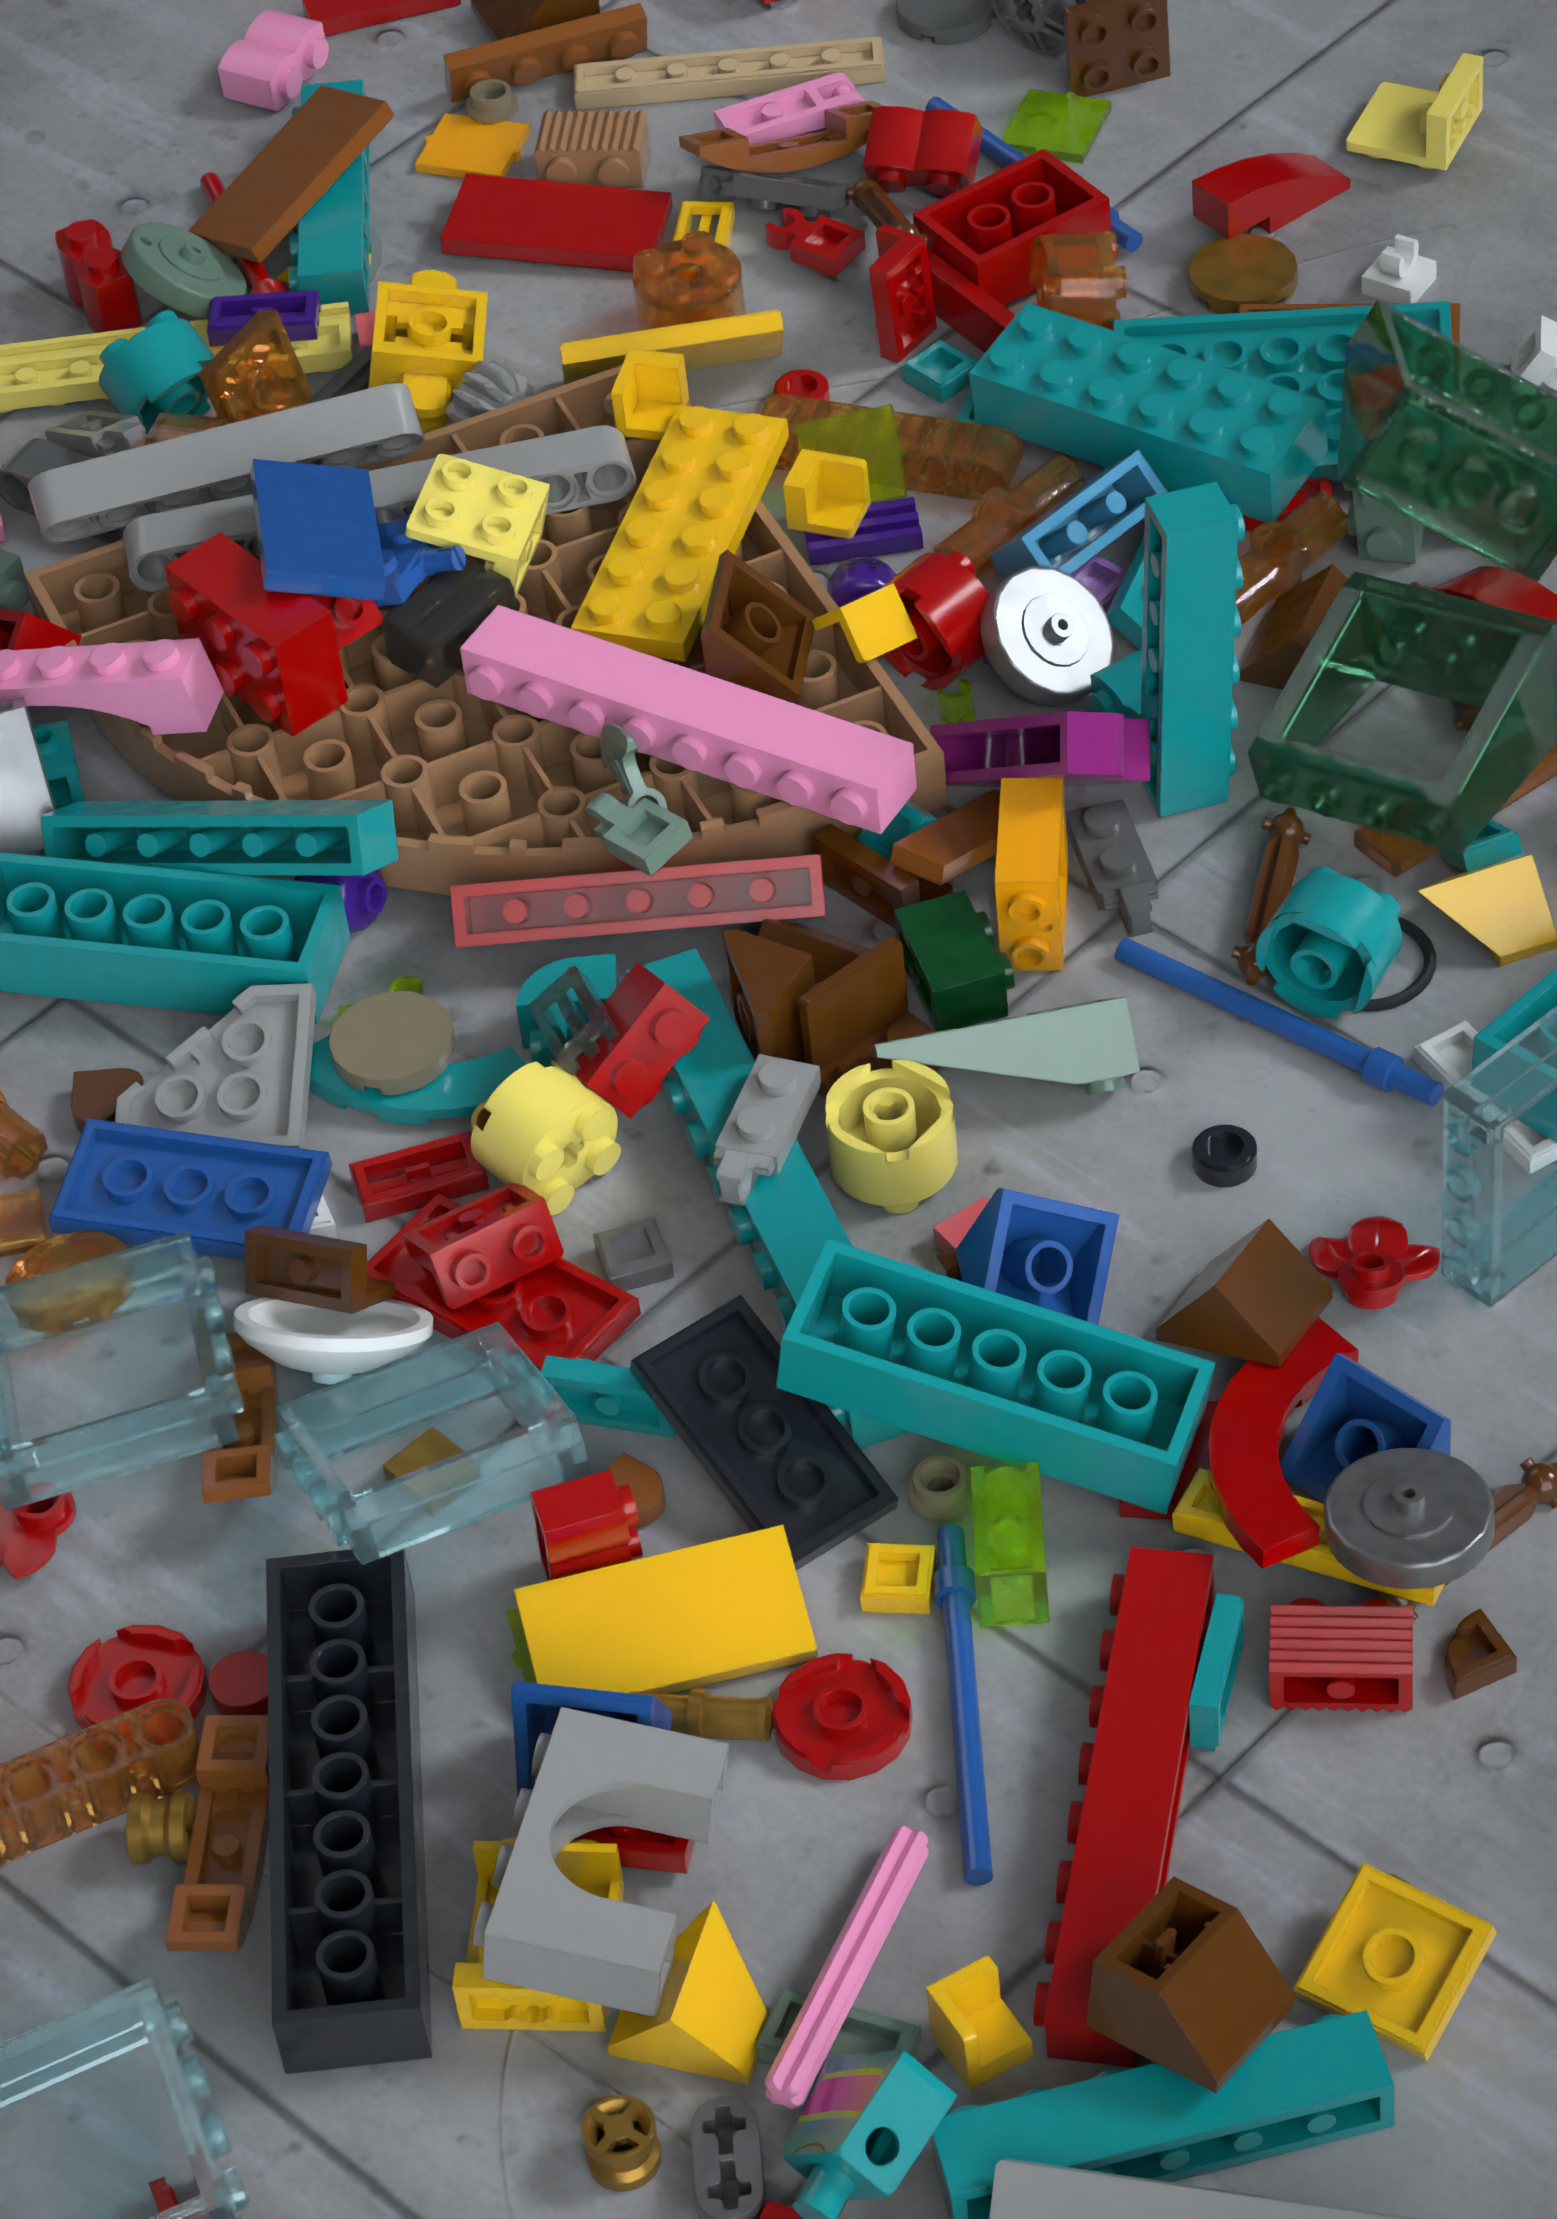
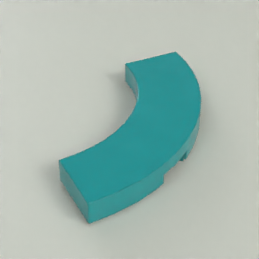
[309,1035,526,1126]

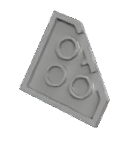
[115,983,317,1149]

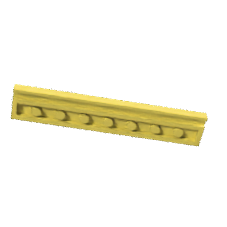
[0,302,353,413]

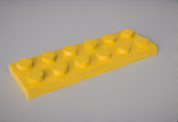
[571,405,789,662]

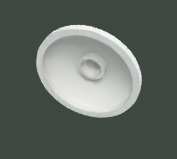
[234,1297,433,1385]

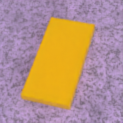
[560,310,784,385]
[514,1525,818,1694]

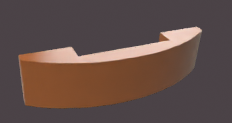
[679,101,883,173]
[202,1332,279,1504]
[165,1715,270,1951]

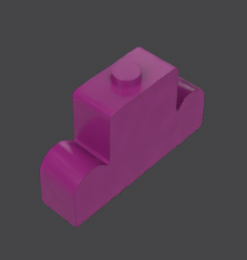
[930,711,1150,787]

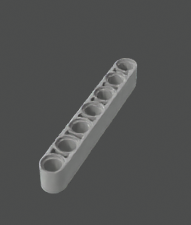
[28,383,425,543]

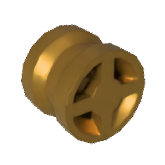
[126,1792,196,1865]
[581,2095,661,2191]

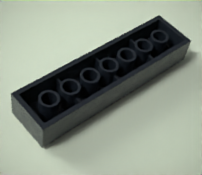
[266,1543,432,2074]

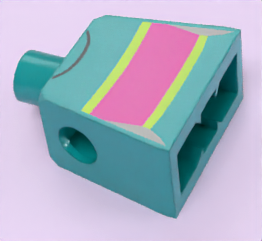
[782,2050,957,2219]

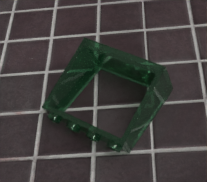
[1337,300,1557,582]
[1248,572,1557,854]

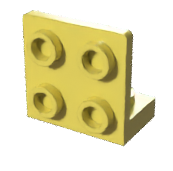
[1346,53,1483,171]
[405,454,550,609]

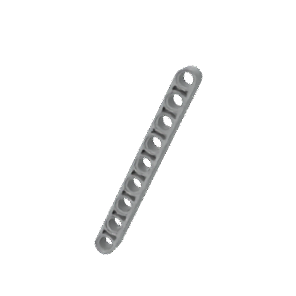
[123,425,636,592]

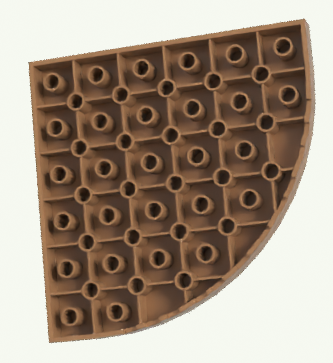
[24,365,948,896]

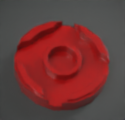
[67,1625,208,1749]
[771,1653,913,1781]

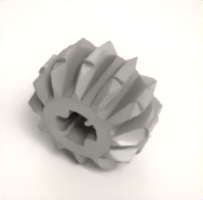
[445,360,535,426]

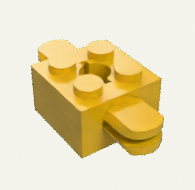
[369,270,488,434]

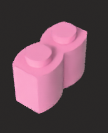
[217,10,329,111]

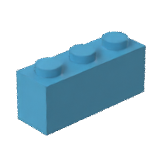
[988,449,1167,580]

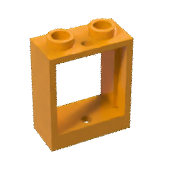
[995,777,1069,971]

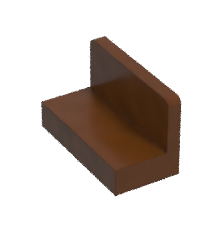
[813,824,953,929]
[245,1225,395,1314]

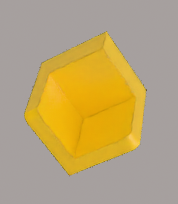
[611,349,689,441]
[783,449,871,539]
[811,583,918,664]
[926,1956,1033,2091]

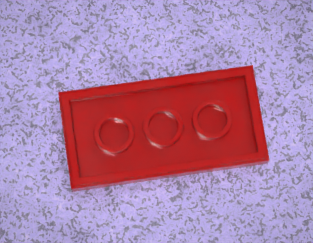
[440,173,673,273]
[367,1193,641,1387]

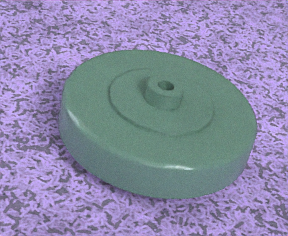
[121,223,247,319]

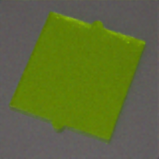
[1002,89,1112,164]
[795,404,907,503]

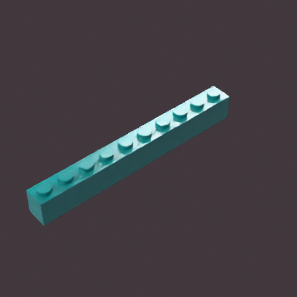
[626,948,910,1449]

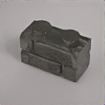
[381,556,518,688]

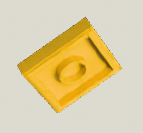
[1292,1862,1497,2062]

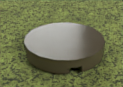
[329,991,456,1095]

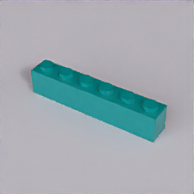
[289,79,370,315]
[1141,482,1245,817]
[40,800,399,876]
[930,2010,1395,2219]

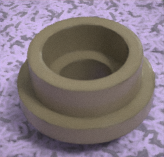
[466,79,518,123]
[906,1455,975,1520]

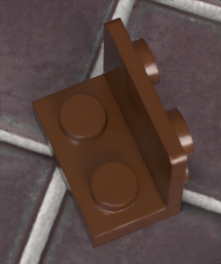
[1063,0,1171,100]
[798,936,942,1100]

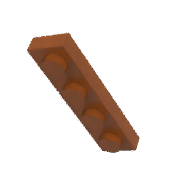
[444,2,647,103]

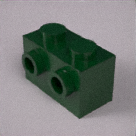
[894,890,1015,1031]

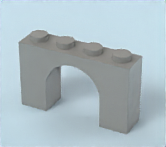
[473,1707,729,2017]

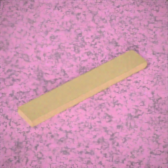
[574,36,886,110]

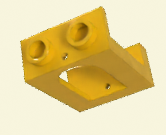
[452,1838,625,2032]

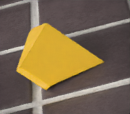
[1418,854,1557,966]
[607,1899,769,2085]

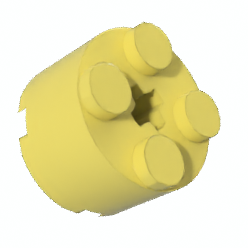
[471,1060,621,1216]
[825,1060,958,1214]

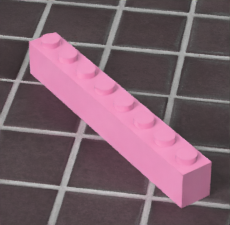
[460,605,917,834]

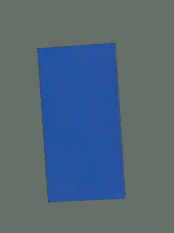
[250,459,386,601]
[48,1118,332,1261]

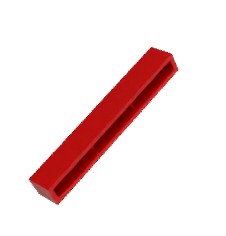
[1033,1547,1215,2068]

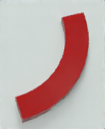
[1208,1317,1359,1570]

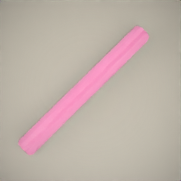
[765,1825,929,2109]

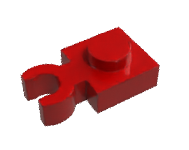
[765,208,866,278]

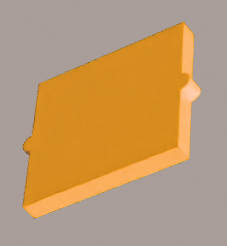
[415,113,531,179]

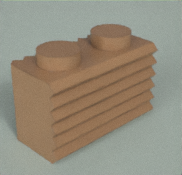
[534,109,651,188]

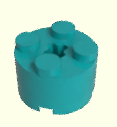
[99,310,228,442]
[1256,866,1402,1019]

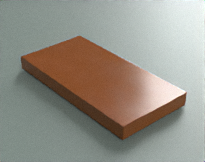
[188,85,395,263]

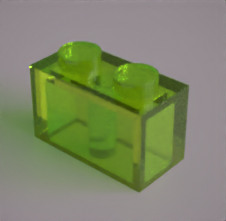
[970,1462,1050,1627]

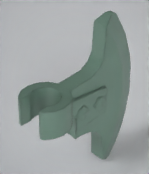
[600,723,667,809]

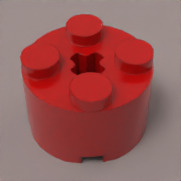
[880,550,990,690]

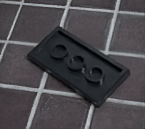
[629,1295,899,1571]

